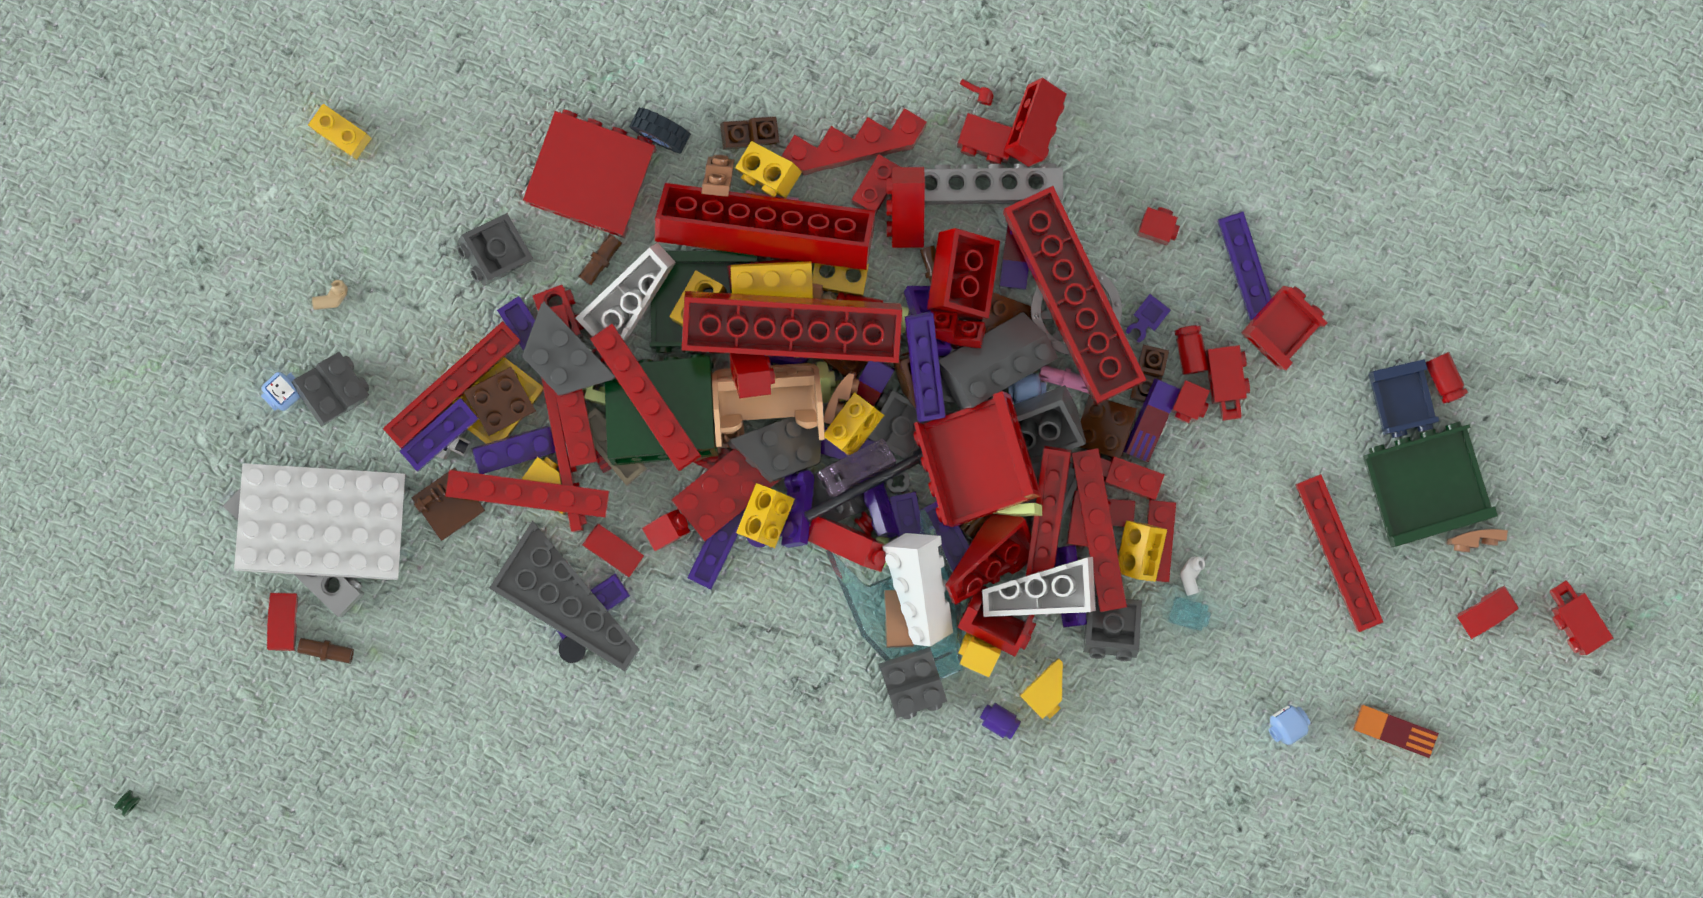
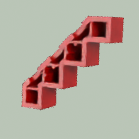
[781,108,927,176]

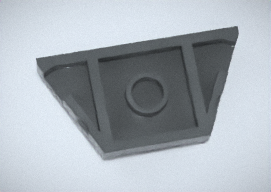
[522,302,616,396]
[727,417,821,483]

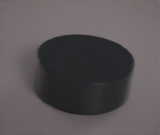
[559,637,586,663]

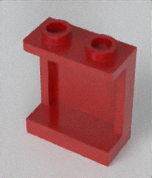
[1241,286,1328,370]
[957,585,1036,657]

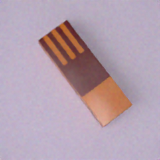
[1353,705,1439,758]

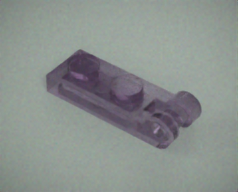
[817,438,896,497]

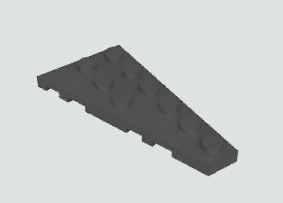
[489,520,640,673]

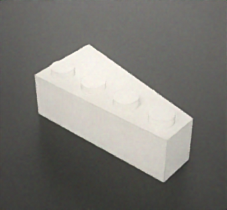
[576,243,676,343]
[882,533,953,646]
[982,557,1096,617]

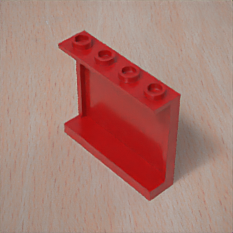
[523,109,657,239]
[914,391,1041,527]

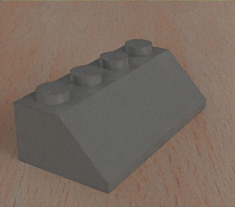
[939,312,1058,409]
[1014,385,1086,464]

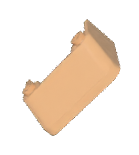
[712,363,825,447]

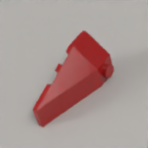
[945,514,1031,604]

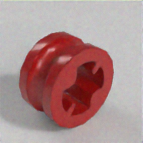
[854,511,874,536]

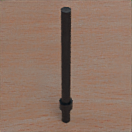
[804,448,923,522]

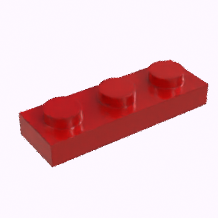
[1147,500,1176,582]

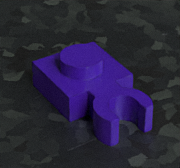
[1126,294,1171,343]

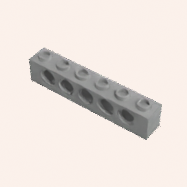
[908,163,1063,205]
[223,488,364,617]

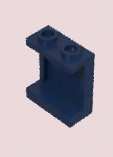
[1368,359,1440,438]

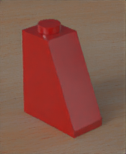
[808,516,886,572]

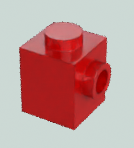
[1137,207,1180,246]
[1171,380,1210,424]
[642,509,691,551]

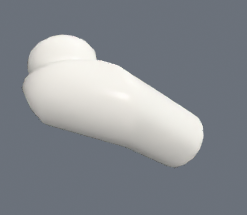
[1180,556,1205,596]

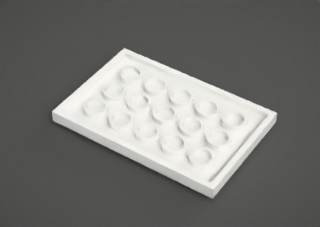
[234,463,405,580]

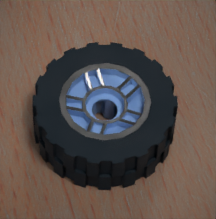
[629,107,691,154]

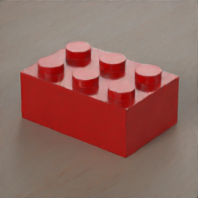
[927,228,1000,321]

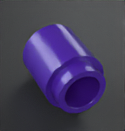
[979,703,1021,739]

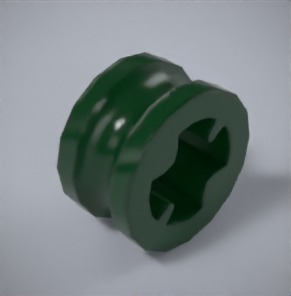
[114,790,141,817]

